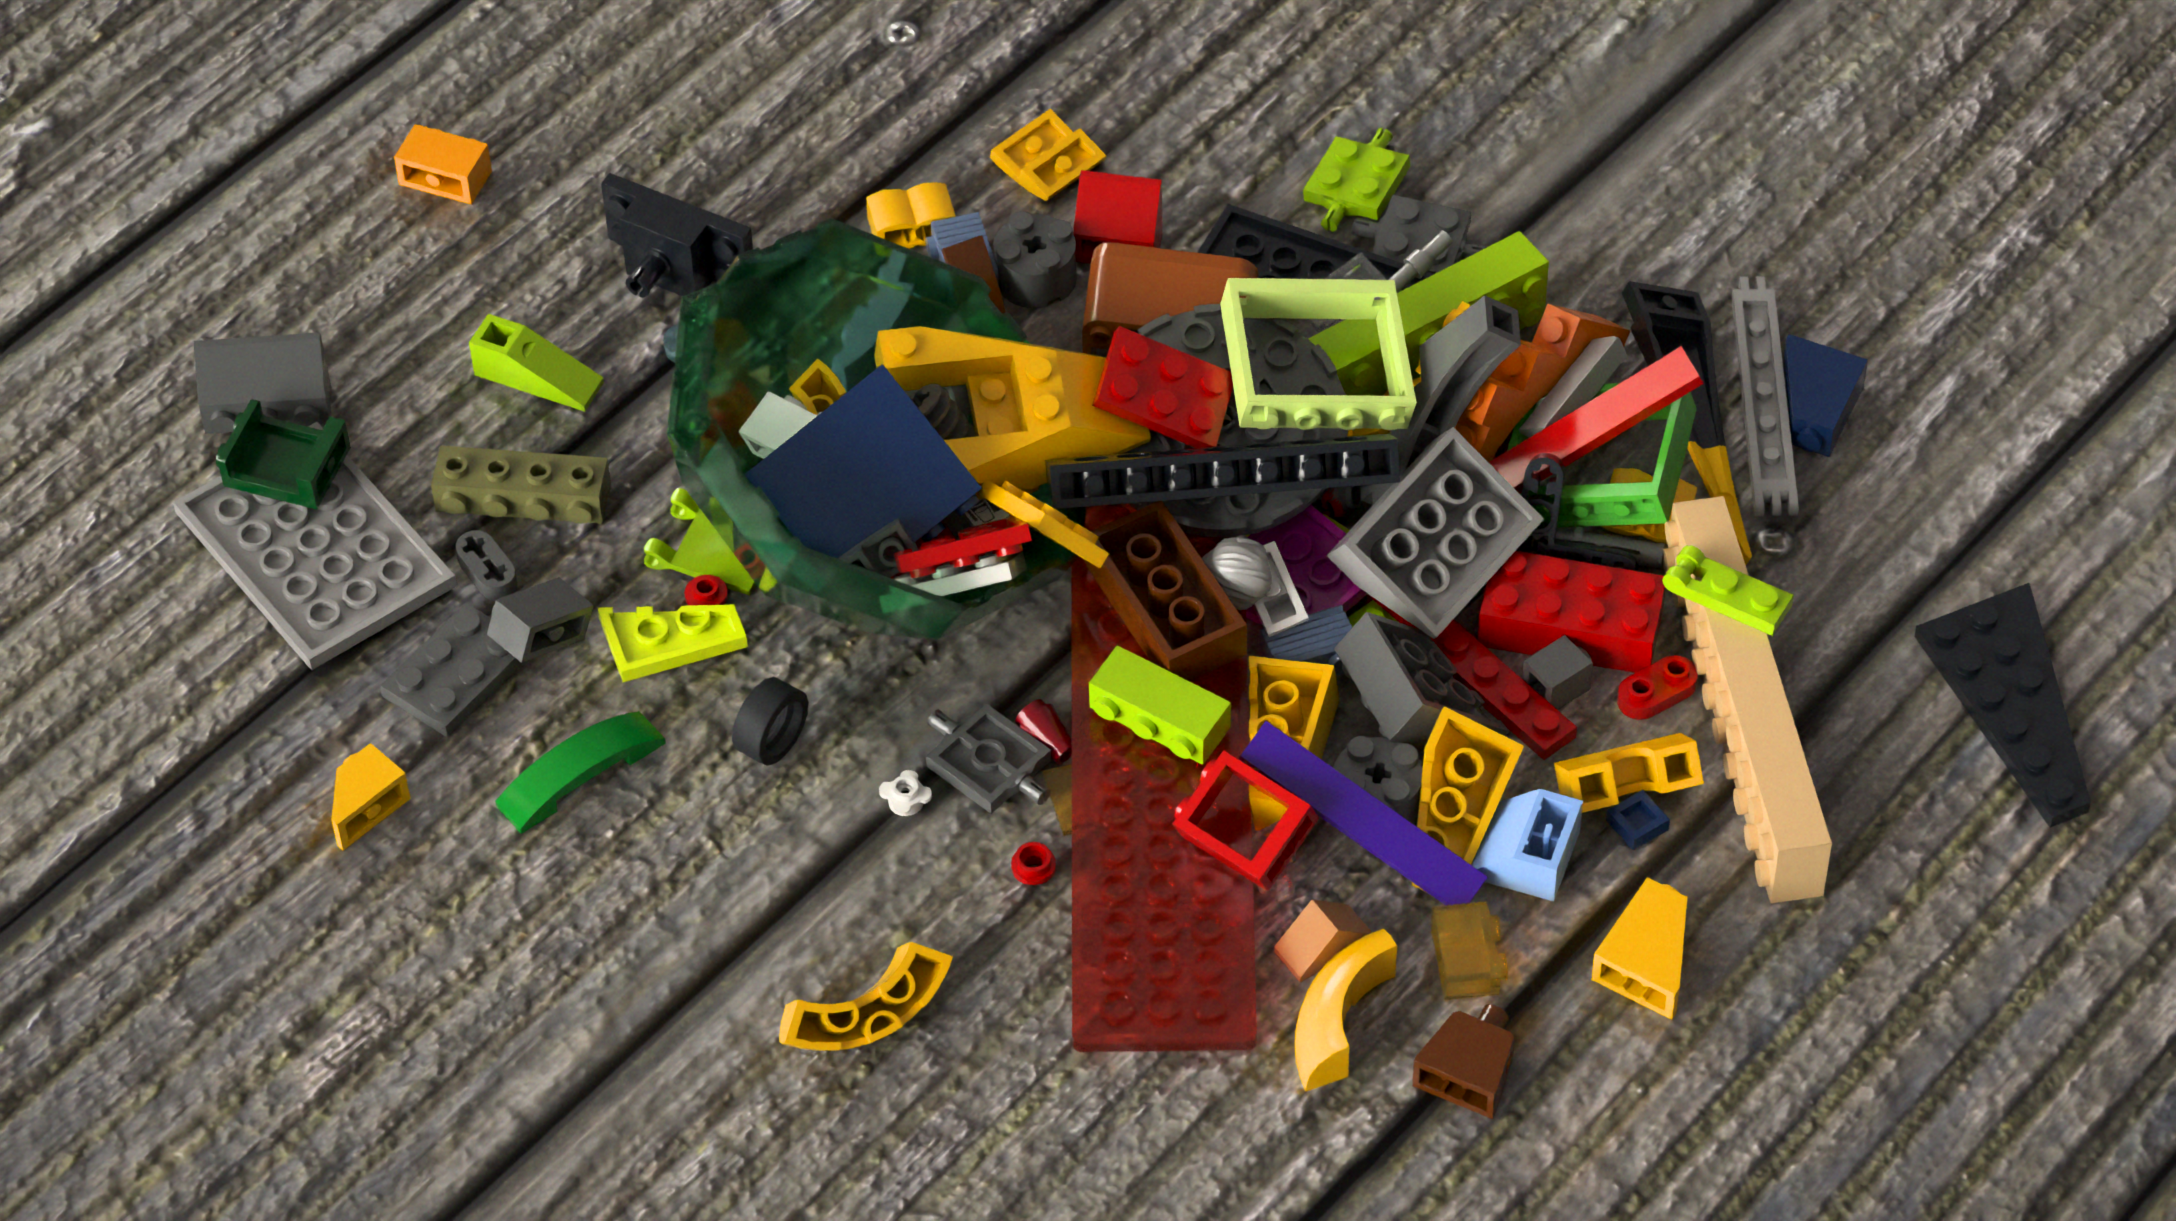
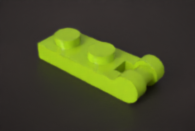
[1662,545,1794,636]

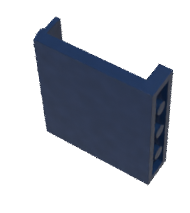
[744,364,982,570]

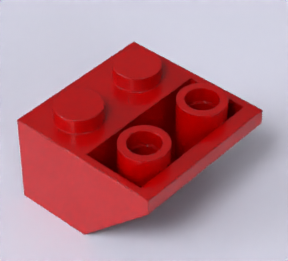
[1073,170,1163,264]

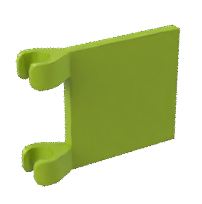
[644,488,782,596]

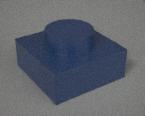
[1606,790,1670,850]

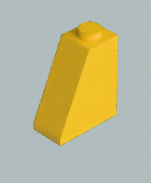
[1591,877,1687,1020]

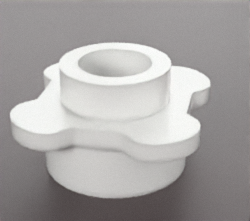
[879,770,932,816]

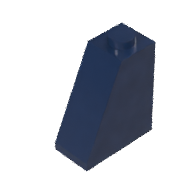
[1783,334,1868,457]

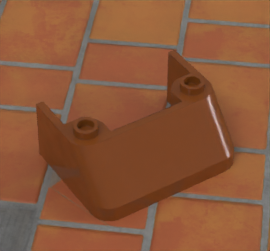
[1082,243,1259,355]

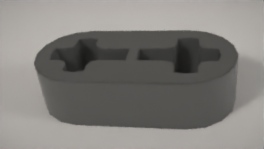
[456,530,518,601]

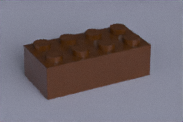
[1085,501,1247,681]

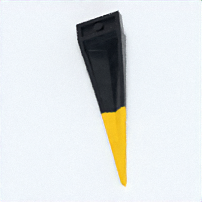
[1621,281,1752,566]

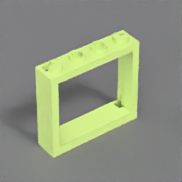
[1220,278,1417,430]

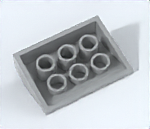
[1326,427,1544,639]

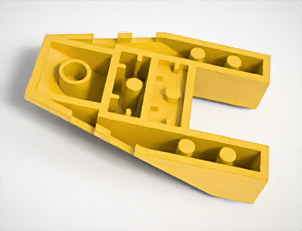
[874,326,1151,499]

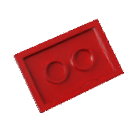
[1092,326,1233,448]

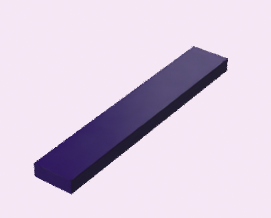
[1239,721,1488,916]

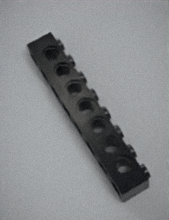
[1045,433,1400,509]

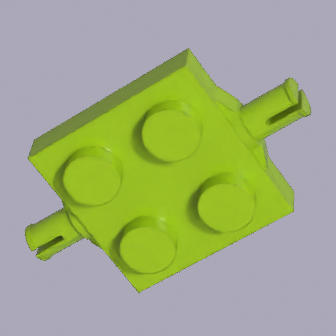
[1303,128,1411,232]

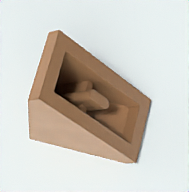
[1274,899,1372,982]

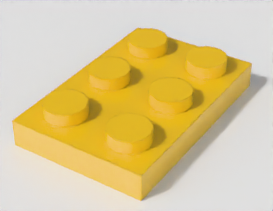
[977,479,1109,568]

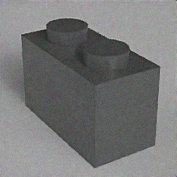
[487,577,594,663]

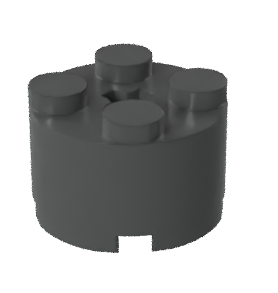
[993,211,1077,308]
[1334,736,1423,825]

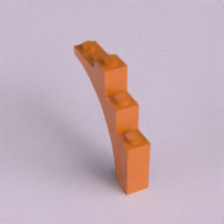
[1455,303,1631,462]

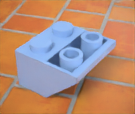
[1471,789,1583,902]

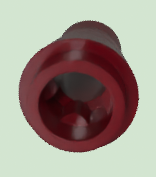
[1015,699,1078,764]

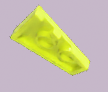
[597,604,748,682]

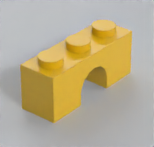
[1554,733,1704,813]

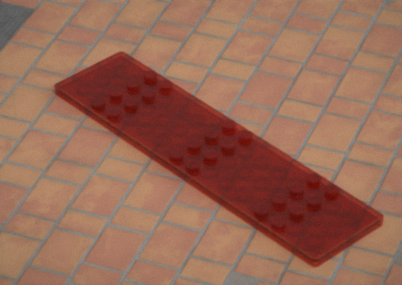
[1071,503,1257,1052]

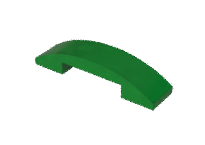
[495,711,666,834]

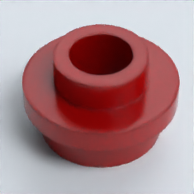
[684,575,728,605]
[1011,842,1056,885]

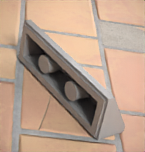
[1519,336,1627,437]

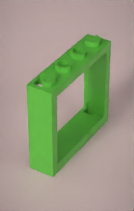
[1507,383,1697,527]

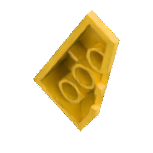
[1412,706,1524,893]

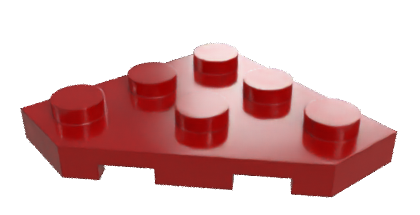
[894,516,1032,579]

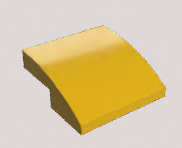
[989,108,1106,201]

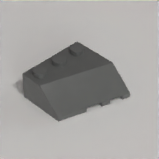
[1334,612,1510,751]

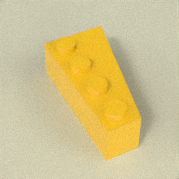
[1249,656,1340,833]

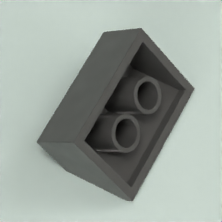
[194,332,332,434]

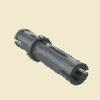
[1533,524,1665,570]

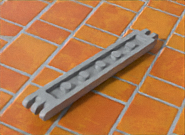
[1732,276,1799,516]

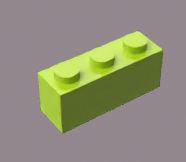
[1089,645,1231,765]

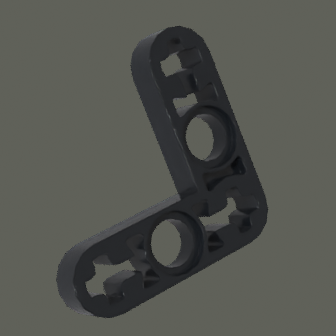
[1516,453,1638,571]

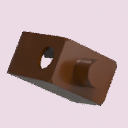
[1412,1004,1515,1119]

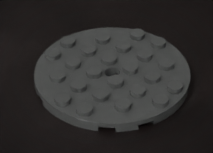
[1122,304,1348,538]

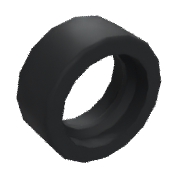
[732,676,809,766]

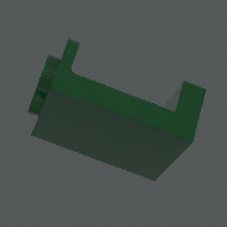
[216,399,351,510]

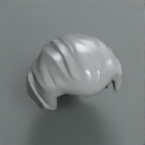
[1202,535,1272,610]

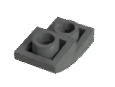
[823,518,919,608]

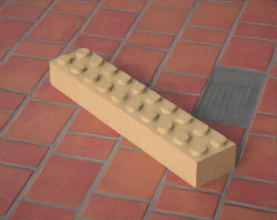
[1662,496,1832,904]

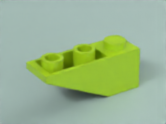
[469,314,604,412]

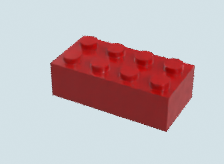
[1478,551,1666,673]

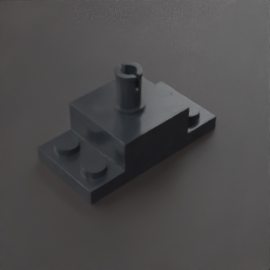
[601,173,757,302]

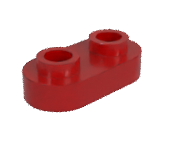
[1617,655,1698,720]

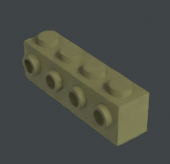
[431,445,611,524]

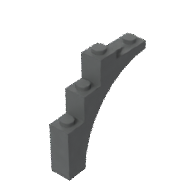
[1360,296,1521,505]

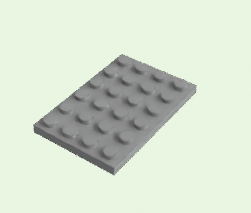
[173,422,457,670]

